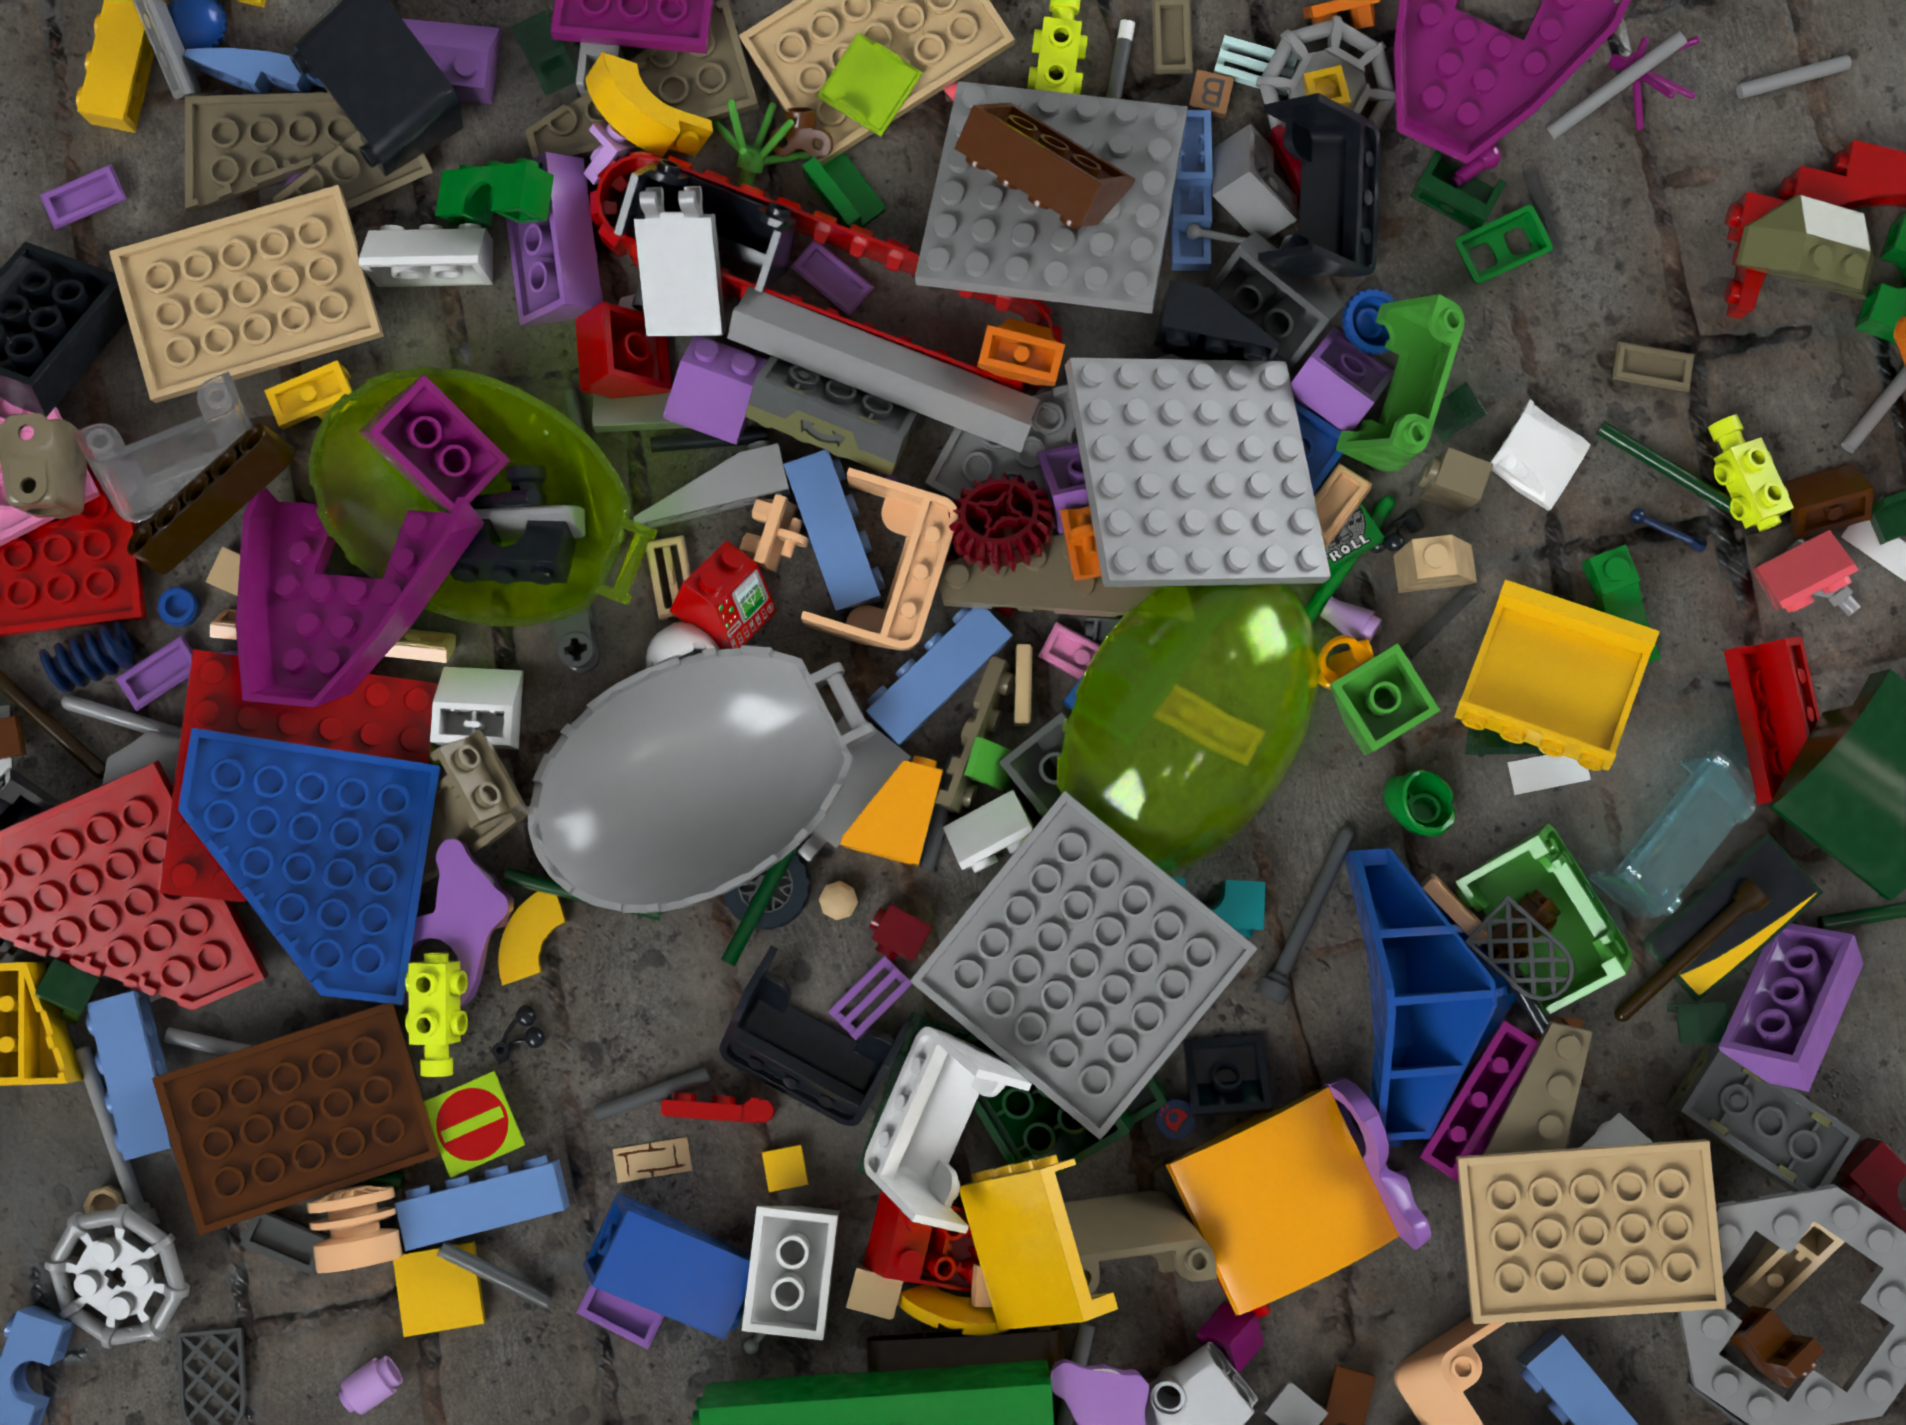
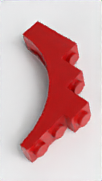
[1724,140,1906,319]

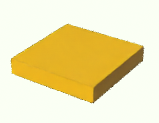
[393,1241,486,1337]

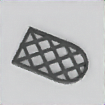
[1464,895,1574,1001]
[176,1327,247,1425]

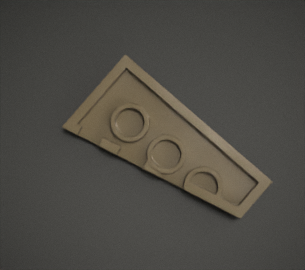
[272,130,433,209]
[935,656,1014,816]
[1482,1021,1593,1155]

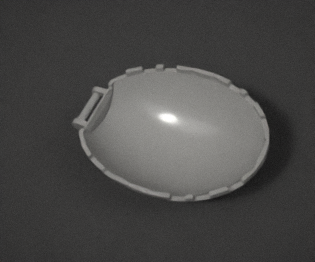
[527,645,876,913]

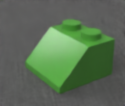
[1330,643,1440,756]

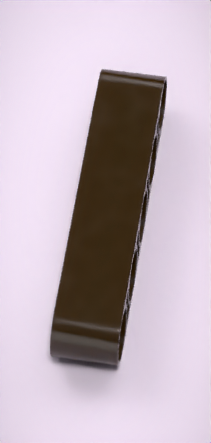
[127,423,295,575]
[866,1326,1065,1373]

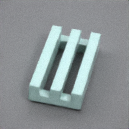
[1213,35,1297,96]

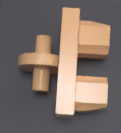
[739,494,809,572]

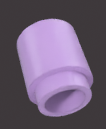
[338,1355,403,1415]

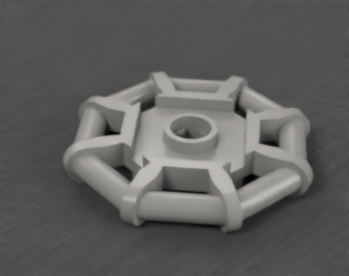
[1256,16,1396,134]
[44,1203,190,1349]

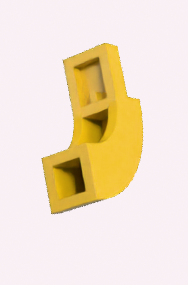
[585,52,713,158]

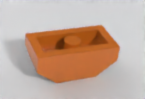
[977,318,1065,386]

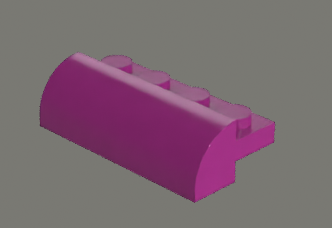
[1418,1020,1538,1183]

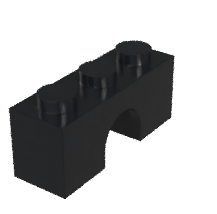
[450,519,577,585]

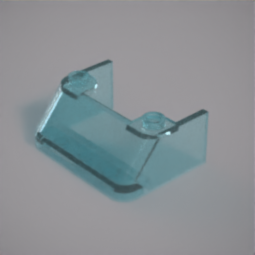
[1589,750,1757,918]

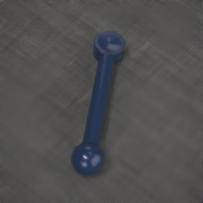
[1630,508,1707,552]

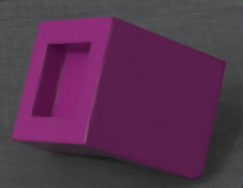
[1197,1303,1264,1374]

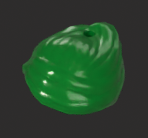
[1382,770,1456,837]

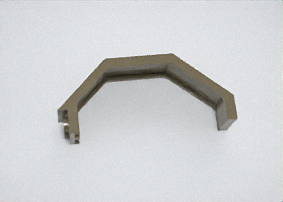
[421,729,530,887]

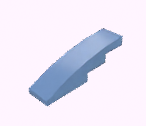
[183,47,328,94]
[1171,110,1213,271]

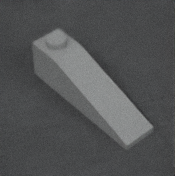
[633,440,791,531]

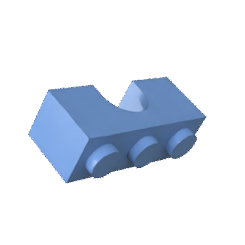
[0,1305,76,1425]

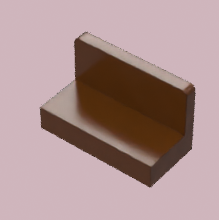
[1782,464,1874,540]

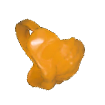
[1317,635,1374,690]

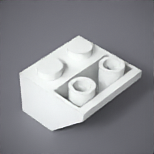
[430,667,524,749]
[943,790,1035,873]

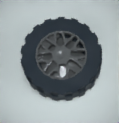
[724,852,811,929]

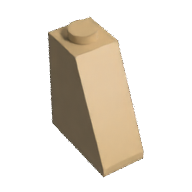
[1393,535,1477,593]

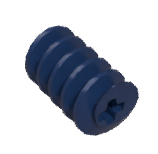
[39,621,135,693]

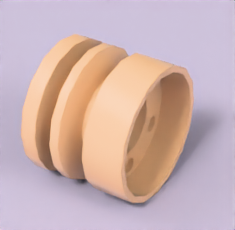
[307,1185,403,1273]

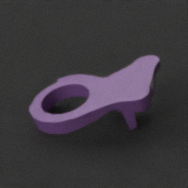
[403,839,514,1011]
[1321,1077,1431,1250]
[1049,1359,1149,1425]

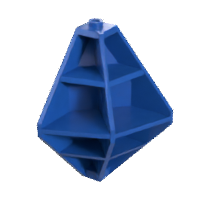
[1345,848,1516,1147]

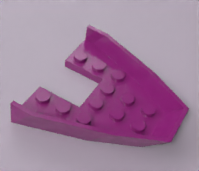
[1394,0,1631,164]
[236,487,484,707]

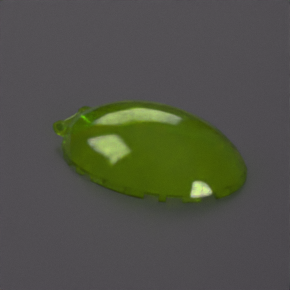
[309,366,658,627]
[1057,584,1319,873]

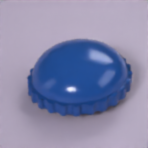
[166,0,228,51]
[1341,289,1397,355]

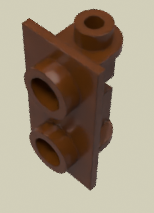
[1483,889,1561,971]

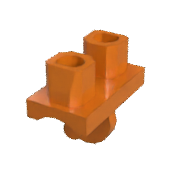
[1303,0,1380,30]
[1060,506,1102,581]

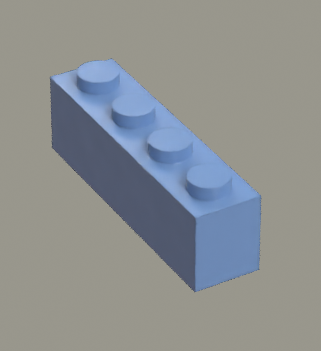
[783,449,886,616]
[866,607,1013,747]
[86,990,172,1161]
[395,1155,570,1251]
[1516,1328,1638,1425]

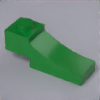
[1581,544,1661,663]

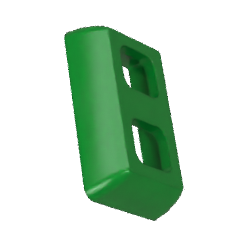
[1455,205,1553,284]

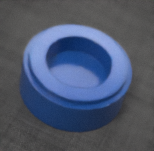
[158,587,201,627]

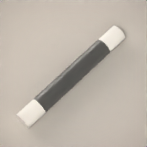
[1106,19,1135,99]

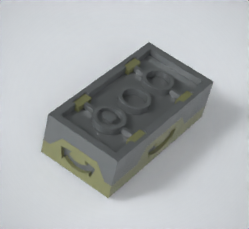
[745,356,920,476]
[1666,1041,1861,1193]

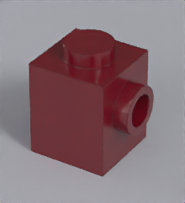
[869,904,933,962]

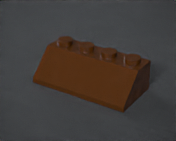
[954,102,1135,229]

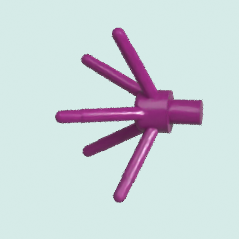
[1609,36,1700,131]

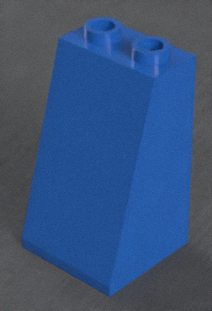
[583,1192,751,1340]

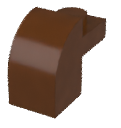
[1730,1306,1825,1388]

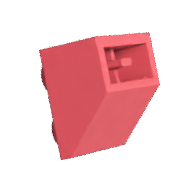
[1752,530,1859,613]

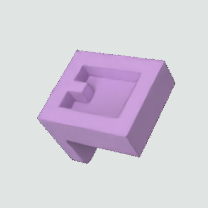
[583,120,638,185]

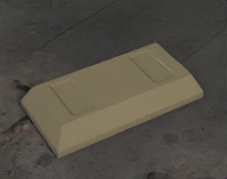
[1152,0,1193,74]
[1612,341,1695,392]

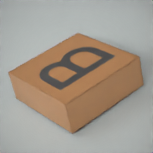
[1187,69,1234,118]

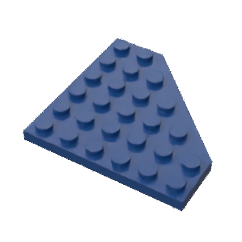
[177,728,440,1005]

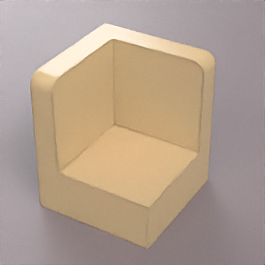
[846,1262,903,1320]

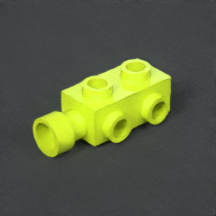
[1027,0,1088,95]
[1708,414,1794,532]
[405,953,468,1077]

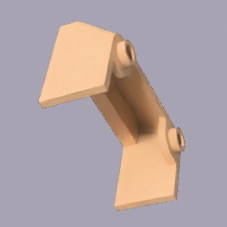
[801,467,958,651]
[1394,1316,1506,1425]

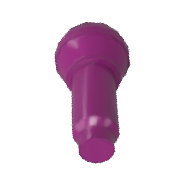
[1450,144,1501,188]

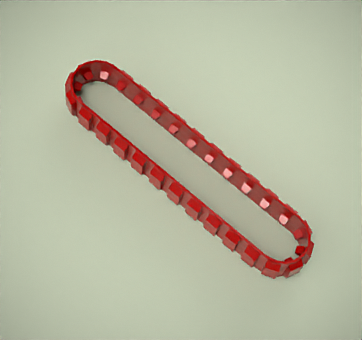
[590,151,1062,393]

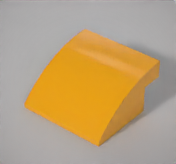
[1166,1087,1399,1315]

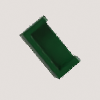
[1410,150,1507,230]

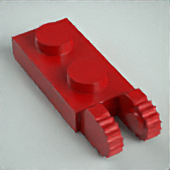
[661,1092,776,1124]

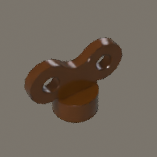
[769,107,834,159]

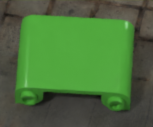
[1335,294,1465,472]
[1456,824,1633,1016]

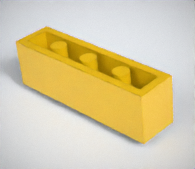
[76,0,168,133]

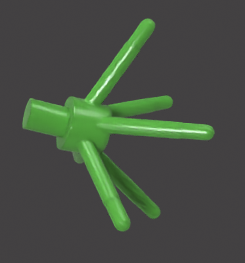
[713,99,811,187]

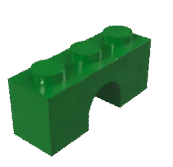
[435,158,554,227]
[1854,213,1906,344]

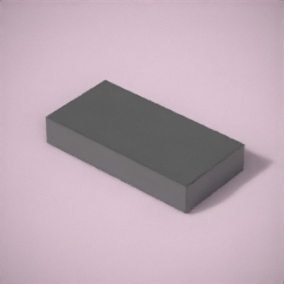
[240,1211,331,1276]

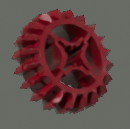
[948,472,1055,574]

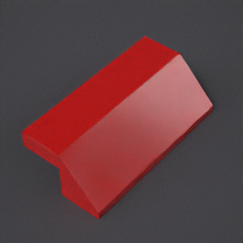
[1724,637,1820,805]

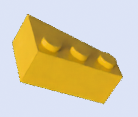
[0,962,84,1086]

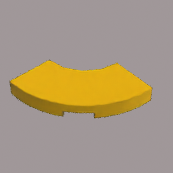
[498,891,568,986]
[897,1285,1008,1336]

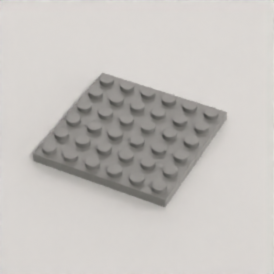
[915,81,1188,314]
[1065,358,1331,587]
[910,791,1258,1140]

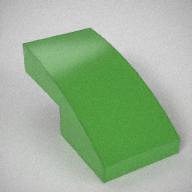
[964,736,1014,793]

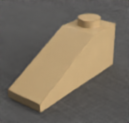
[1732,1221,1844,1311]

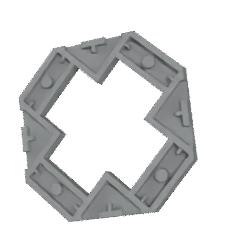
[1678,1184,1906,1425]

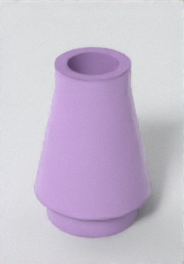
[1320,596,1382,642]

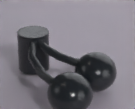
[1370,508,1425,554]
[492,1005,545,1062]

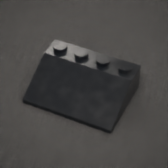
[0,242,128,417]

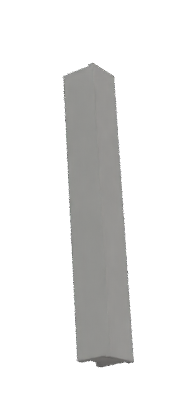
[727,287,1039,453]

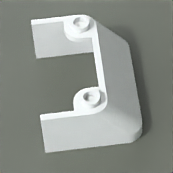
[864,1027,1032,1234]

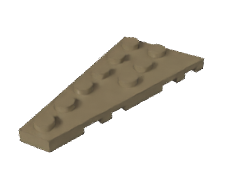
[525,0,759,159]
[185,92,357,213]
[939,534,1195,623]

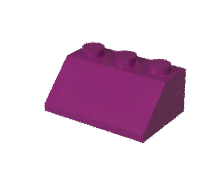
[359,375,510,513]

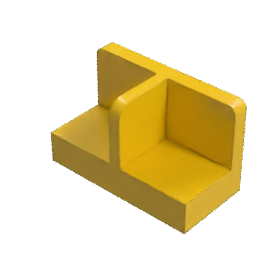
[264,360,356,429]

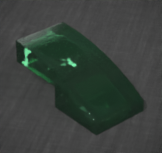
[512,10,577,97]

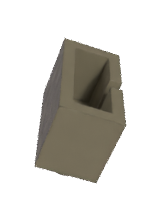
[1417,447,1493,515]

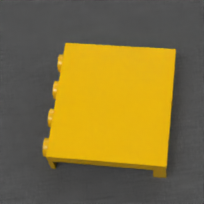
[1454,579,1660,771]
[959,1154,1118,1330]

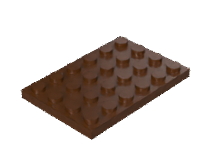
[152,1003,441,1236]

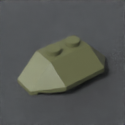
[1736,195,1876,300]

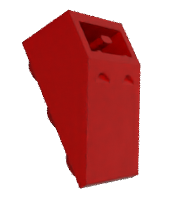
[863,1190,980,1292]

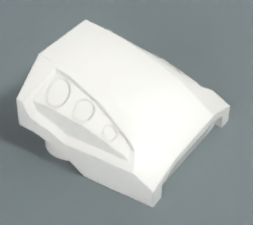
[1490,399,1591,511]

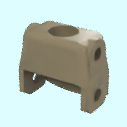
[0,413,87,519]

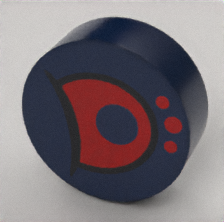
[1155,1098,1196,1140]

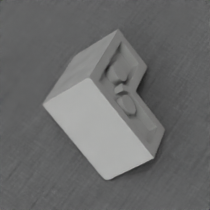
[1212,124,1297,240]

